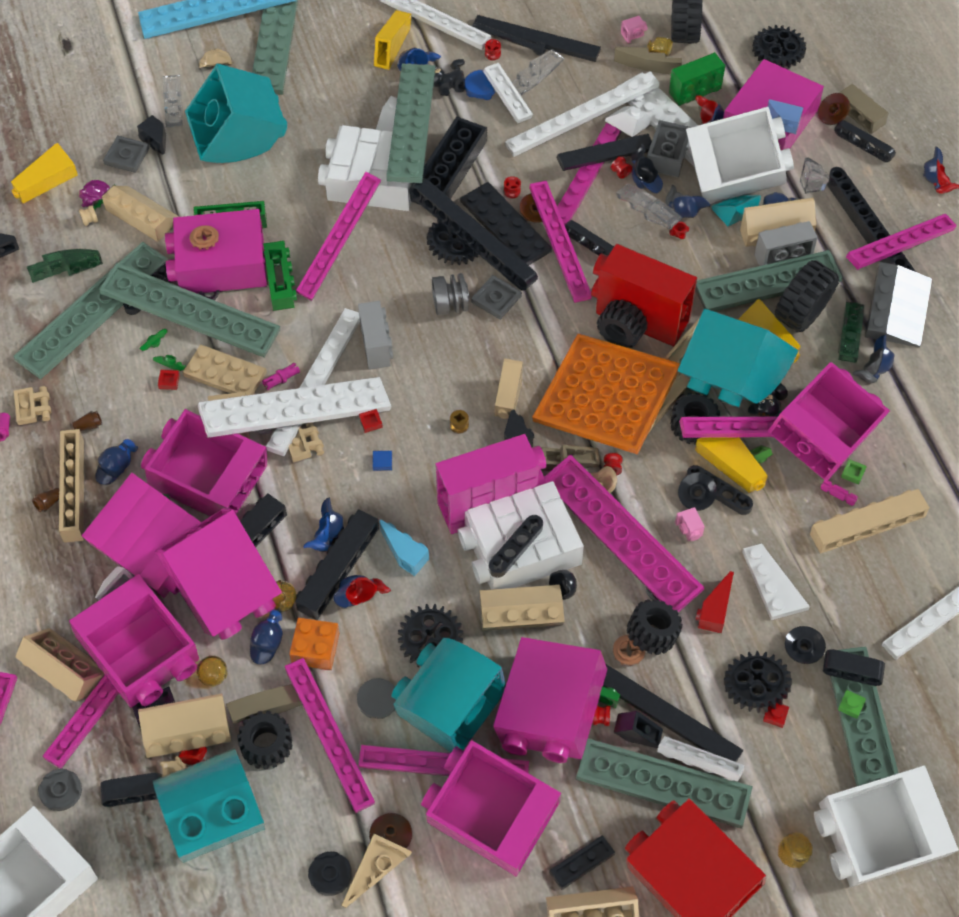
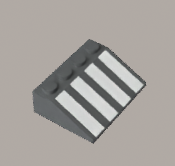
[865,262,932,347]

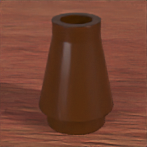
[72,411,102,431]
[32,487,59,512]

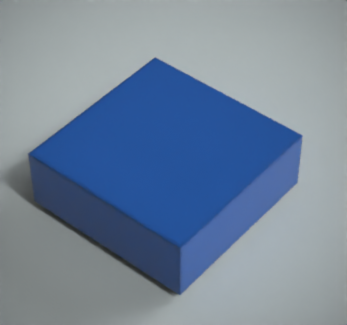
[373,451,392,471]

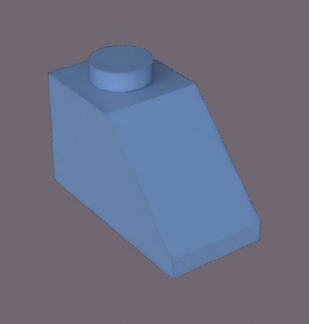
[768,99,803,134]

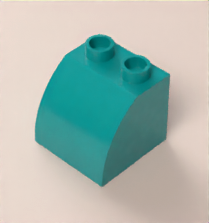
[185,63,288,163]
[678,308,799,407]
[391,637,506,752]
[153,748,265,863]

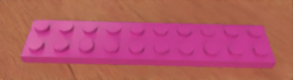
[544,454,704,612]

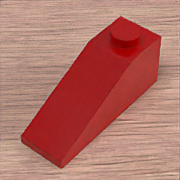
[695,571,734,634]

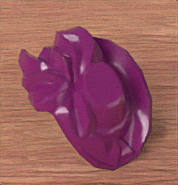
[79,180,110,207]

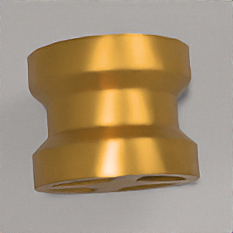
[450,410,469,434]

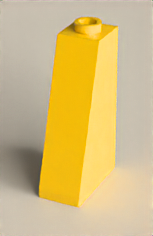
[374,10,411,70]
[11,143,78,204]
[738,299,801,363]
[695,437,768,493]

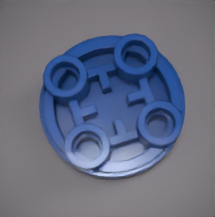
[465,70,496,100]

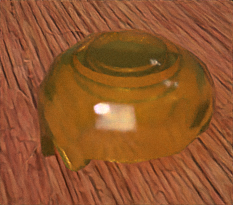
[647,37,673,57]
[273,579,296,613]
[196,655,228,687]
[778,832,813,868]

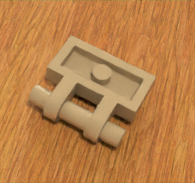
[14,386,51,425]
[288,422,324,462]

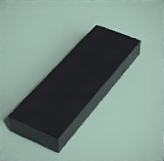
[549,835,615,890]

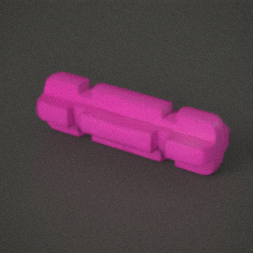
[821,480,858,506]

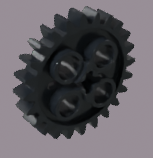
[752,25,807,68]
[426,219,479,265]
[398,604,464,668]
[724,651,792,713]

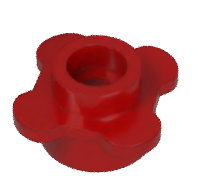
[669,221,689,239]

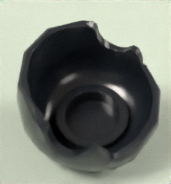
[549,569,577,600]

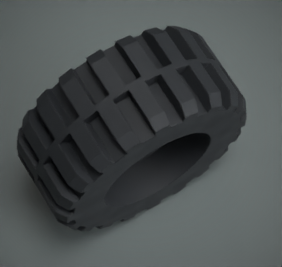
[671,0,703,43]
[775,260,840,332]

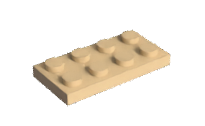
[183,344,267,396]

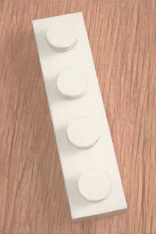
[483,63,533,124]
[657,736,745,782]

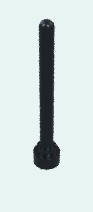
[473,22,547,57]

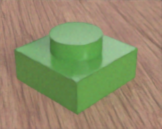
[750,445,773,463]
[841,459,867,485]
[838,690,866,719]

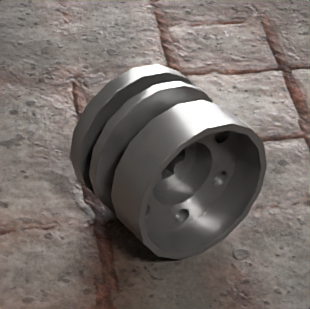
[431,273,469,315]

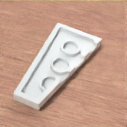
[742,544,810,620]

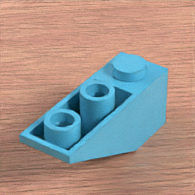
[380,519,429,576]

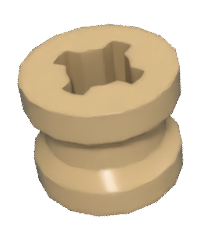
[79,205,98,226]

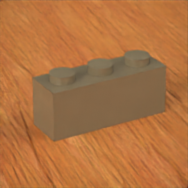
[839,84,889,134]

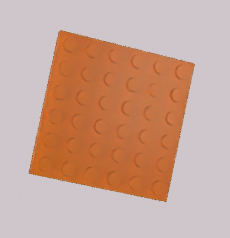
[532,333,681,455]

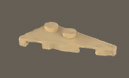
[341,834,412,908]

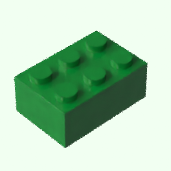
[669,52,726,106]

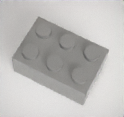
[754,221,818,266]
[358,301,393,370]

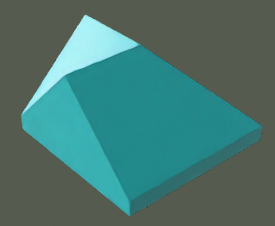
[711,195,761,227]

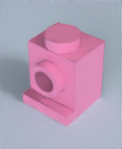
[621,15,647,44]
[675,507,705,541]

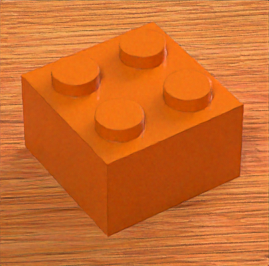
[289,617,340,670]

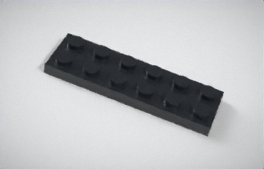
[460,182,552,265]

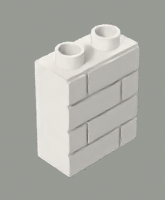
[686,107,794,204]
[318,125,413,211]
[458,481,584,590]
[814,765,958,887]
[0,806,98,917]

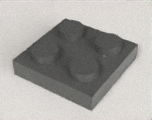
[103,135,150,173]
[471,275,522,320]

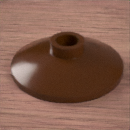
[818,93,850,125]
[519,193,542,223]
[369,813,412,849]

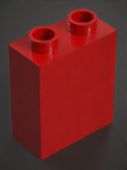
[591,243,697,347]
[625,798,766,917]

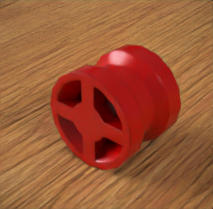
[485,39,501,60]
[611,157,633,179]
[504,176,521,199]
[603,453,623,476]
[592,705,610,726]

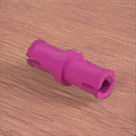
[262,363,300,390]

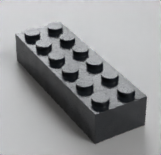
[410,116,487,205]

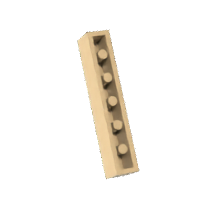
[59,429,84,543]
[810,489,929,554]

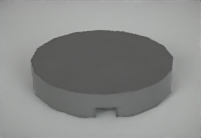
[357,678,396,719]
[38,768,82,811]

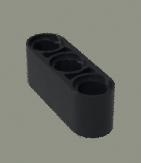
[823,649,885,686]
[100,773,162,807]

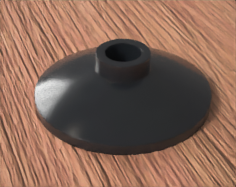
[678,472,717,511]
[784,626,826,664]

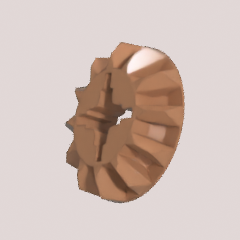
[190,225,219,250]
[613,635,645,666]

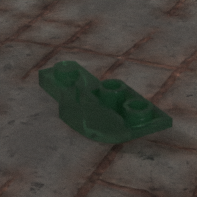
[27,249,103,283]
[838,301,864,363]

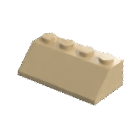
[102,186,179,242]
[740,198,816,247]
[480,585,565,631]
[15,628,105,702]
[138,693,231,758]
[546,886,639,917]

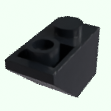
[137,115,166,155]
[504,409,535,448]

